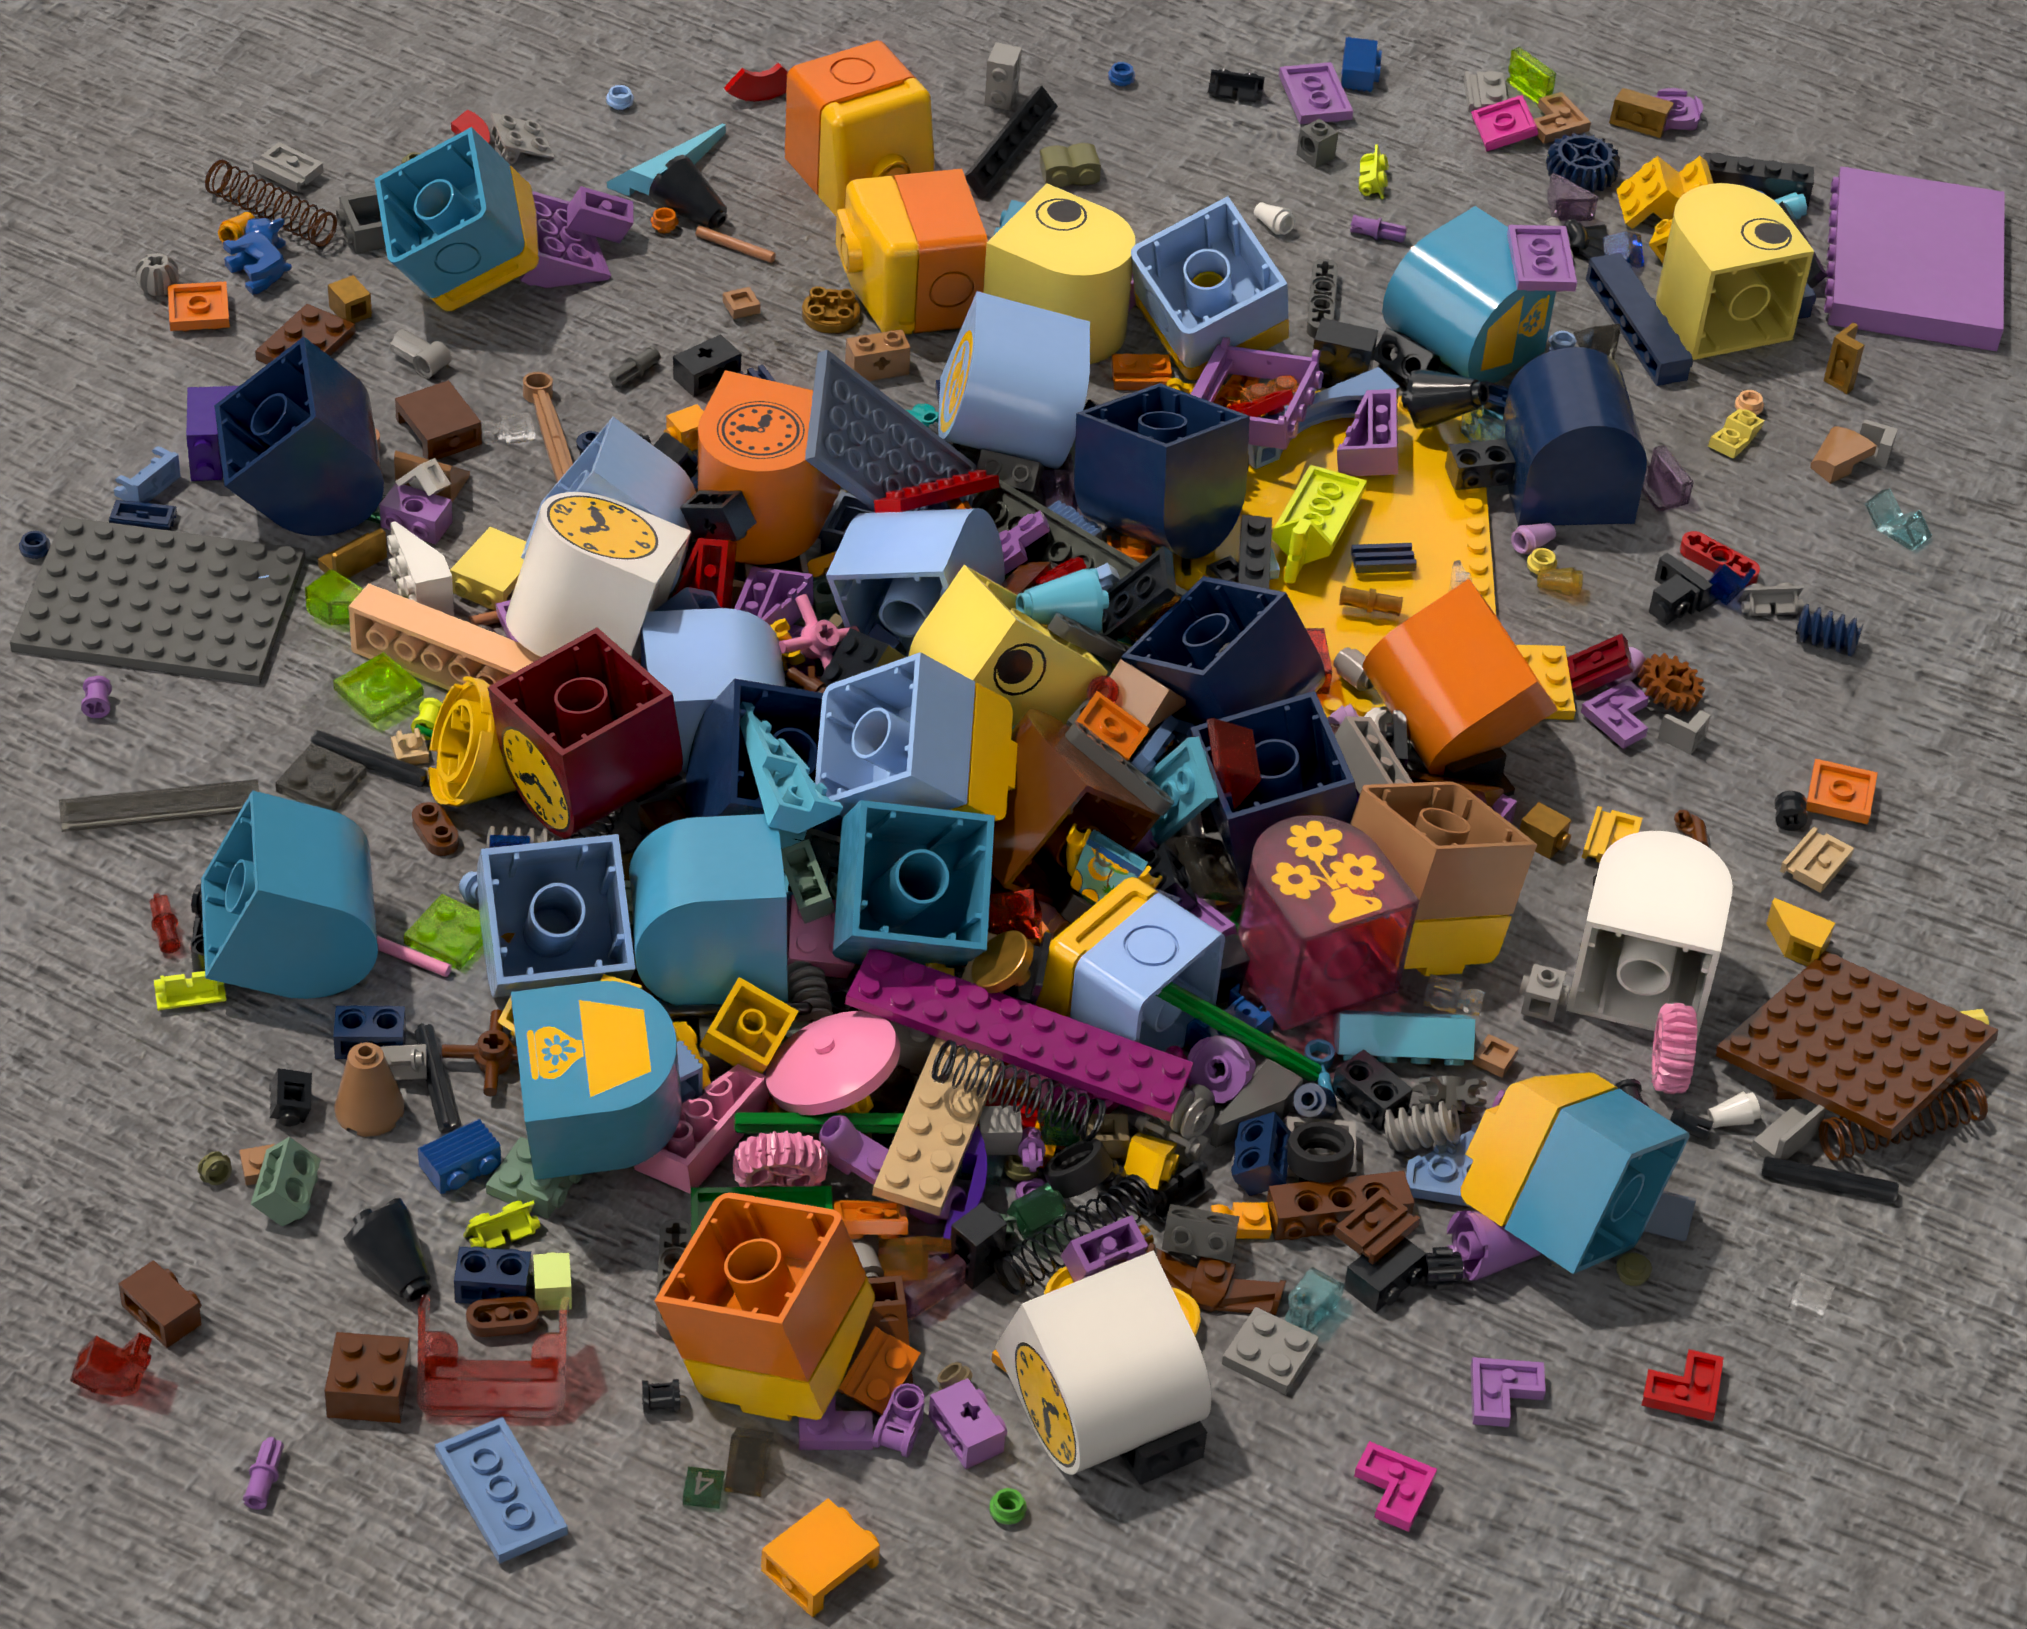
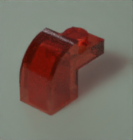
[70,1332,152,1397]

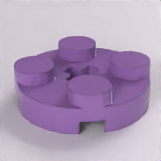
[1652,88,1703,131]
[1187,1035,1256,1103]

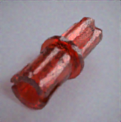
[149,893,181,954]

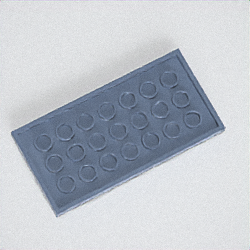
[805,350,976,512]

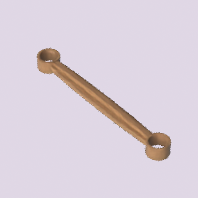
[523,372,573,482]

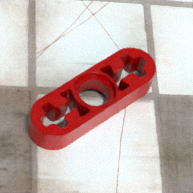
[1680,531,1760,588]

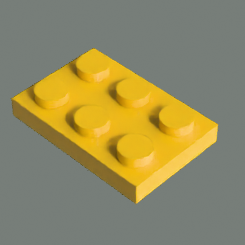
[1516,645,1576,720]

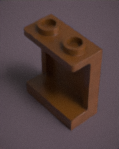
[395,380,482,460]

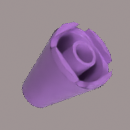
[1447,1210,1542,1281]

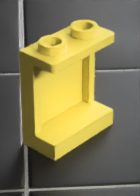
[450,527,526,611]

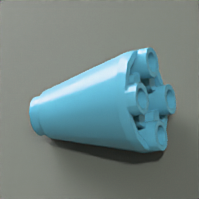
[1016,568,1109,632]

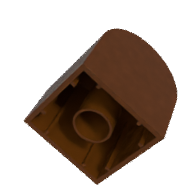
[991,709,1160,906]

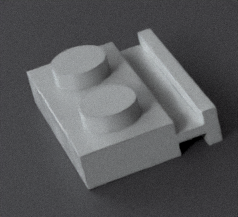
[1463,71,1508,112]
[253,142,324,192]

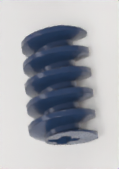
[1795,603,1864,657]

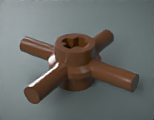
[442,1009,518,1097]

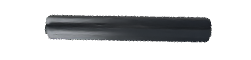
[310,730,428,787]
[414,1023,458,1133]
[1761,1156,1899,1202]

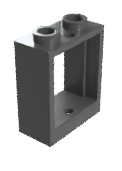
[336,190,386,254]

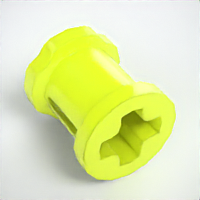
[411,698,442,740]

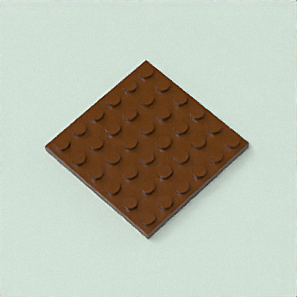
[1716,951,1998,1140]

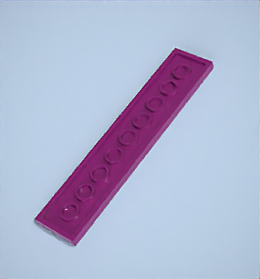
[845,949,1193,1122]

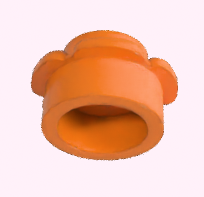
[651,208,679,233]

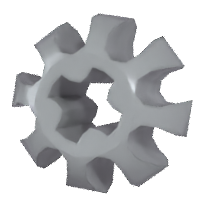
[135,253,179,296]

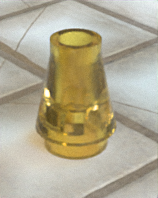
[1537,567,1583,597]

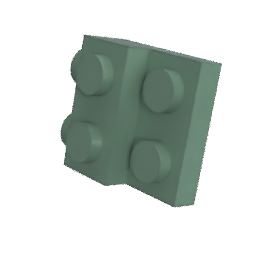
[486,1136,583,1219]

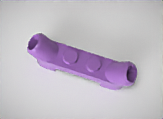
[819,1115,967,1224]

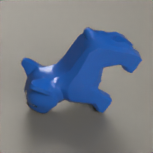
[223,218,292,295]

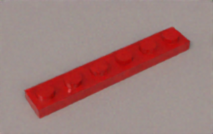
[874,470,999,513]

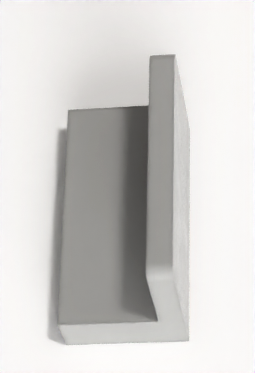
[1751,1104,1826,1160]

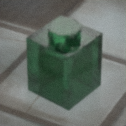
[1007,1182,1066,1239]

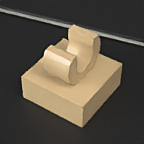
[391,728,429,765]

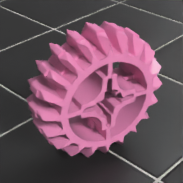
[1652,1003,1698,1094]
[733,1131,828,1187]

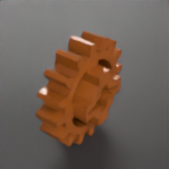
[1637,653,1705,712]

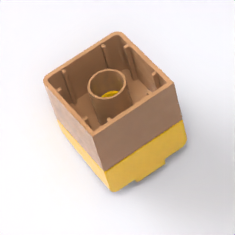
[1333,782,1537,976]

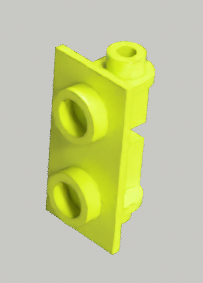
[1359,144,1389,200]
[154,971,227,1011]
[463,1200,541,1249]

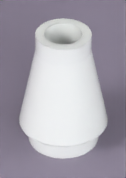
[1254,202,1295,235]
[1707,1091,1761,1128]

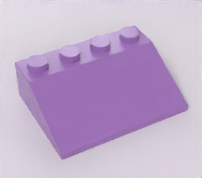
[519,191,611,288]

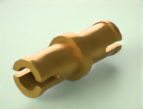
[1339,586,1403,616]

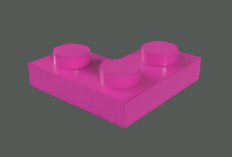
[1354,1441,1437,1532]

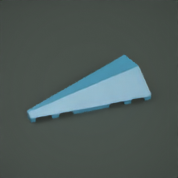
[607,123,726,197]
[739,701,843,834]

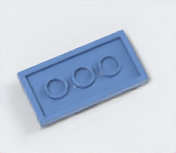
[435,1417,568,1564]

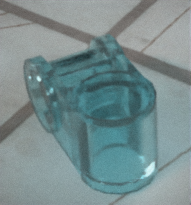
[1285,1267,1345,1333]

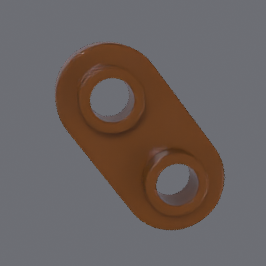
[412,802,459,856]
[466,1296,539,1337]

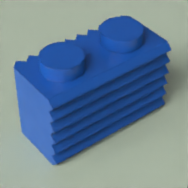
[1341,37,1382,92]
[418,1119,501,1194]

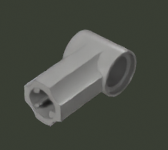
[390,329,452,378]

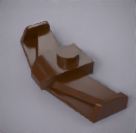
[1146,1242,1287,1315]

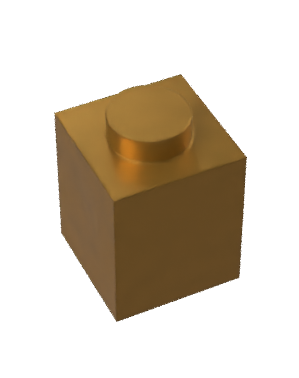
[328,275,372,323]
[1520,802,1571,859]

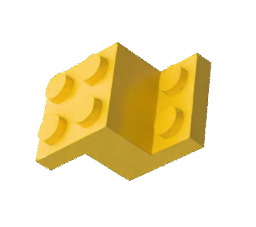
[1616,156,1713,229]

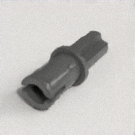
[609,346,661,387]

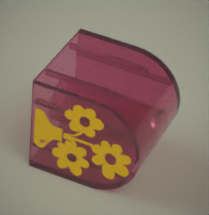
[1236,815,1420,1031]

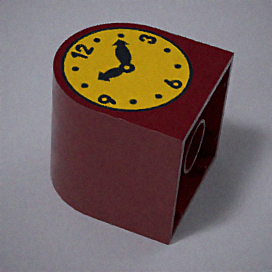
[487,627,683,838]

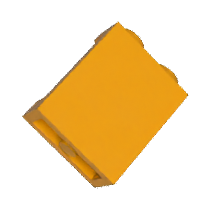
[761,1498,880,1618]

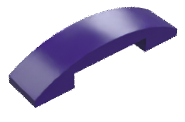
[941,1126,987,1259]

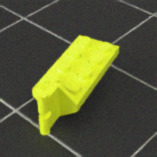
[1272,465,1367,584]

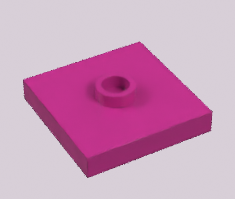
[1471,95,1539,152]

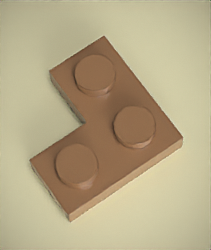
[1534,92,1591,144]

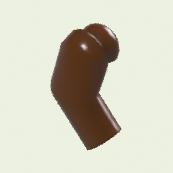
[1674,809,1709,847]

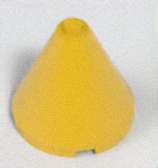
[428,676,517,807]

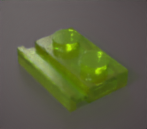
[1506,46,1557,104]

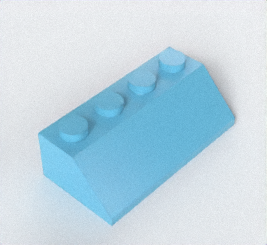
[1333,1009,1476,1065]

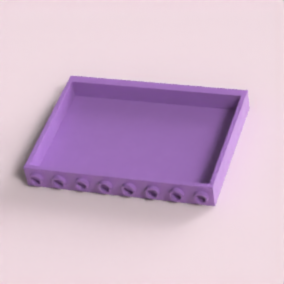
[1824,166,2005,351]

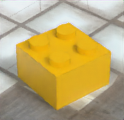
[699,977,799,1074]

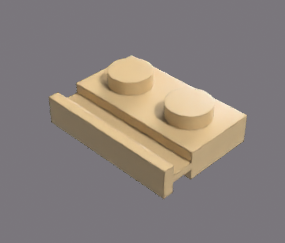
[1780,827,1854,893]

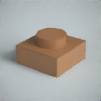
[723,287,760,319]
[1472,1034,1519,1078]
[239,1144,275,1185]

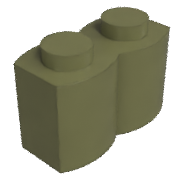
[1039,143,1101,187]

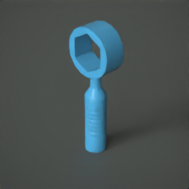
[1304,1039,1335,1094]

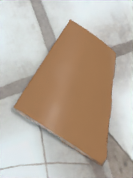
[1810,426,1877,484]

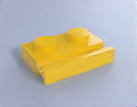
[1582,806,1643,863]

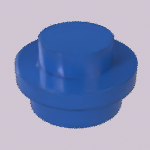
[1108,62,1135,87]

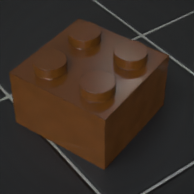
[324,1332,411,1423]

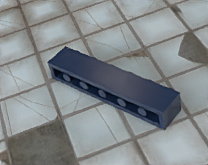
[1586,252,1693,386]

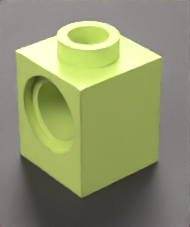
[533,1252,572,1311]

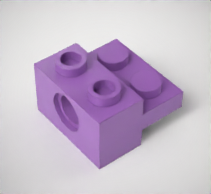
[1061,1215,1148,1282]

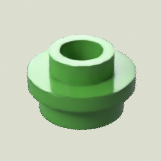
[989,1488,1027,1525]

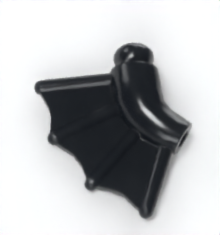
[1564,218,1614,260]

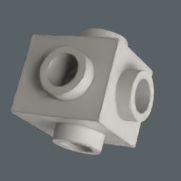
[1519,964,1569,1022]

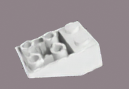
[387,521,454,616]

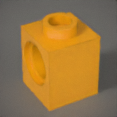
[664,404,704,451]

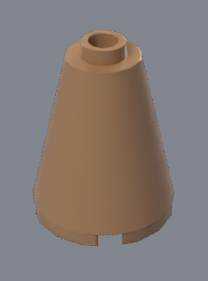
[334,1042,404,1137]

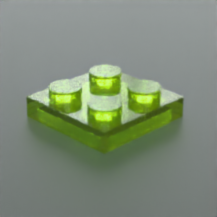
[333,652,424,724]
[403,894,483,971]

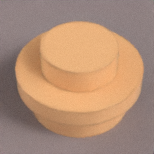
[1735,390,1764,415]

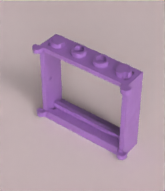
[1191,337,1323,450]

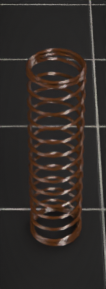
[205,159,337,247]
[1819,1078,1988,1162]

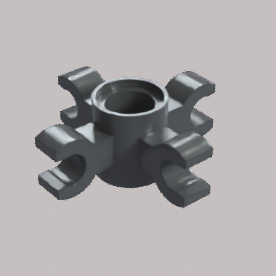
[1412,1076,1487,1115]

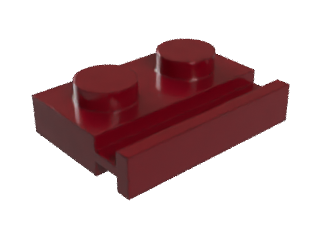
[1567,633,1633,696]

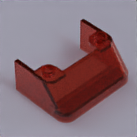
[417,1295,569,1418]

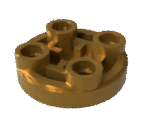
[802,286,860,333]
[971,931,1034,993]

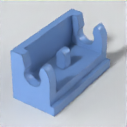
[114,446,181,503]

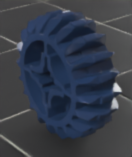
[1546,133,1621,193]

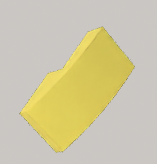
[1708,408,1765,459]

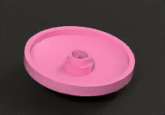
[766,1011,901,1115]

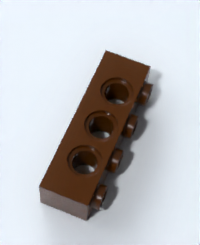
[1266,1171,1414,1241]

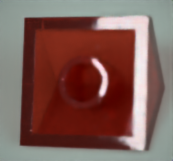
[1207,718,1261,809]

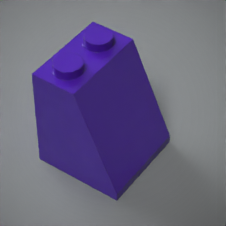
[186,386,239,481]

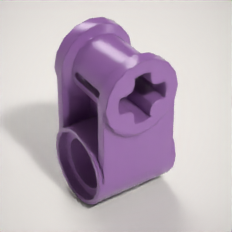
[872,1383,925,1458]

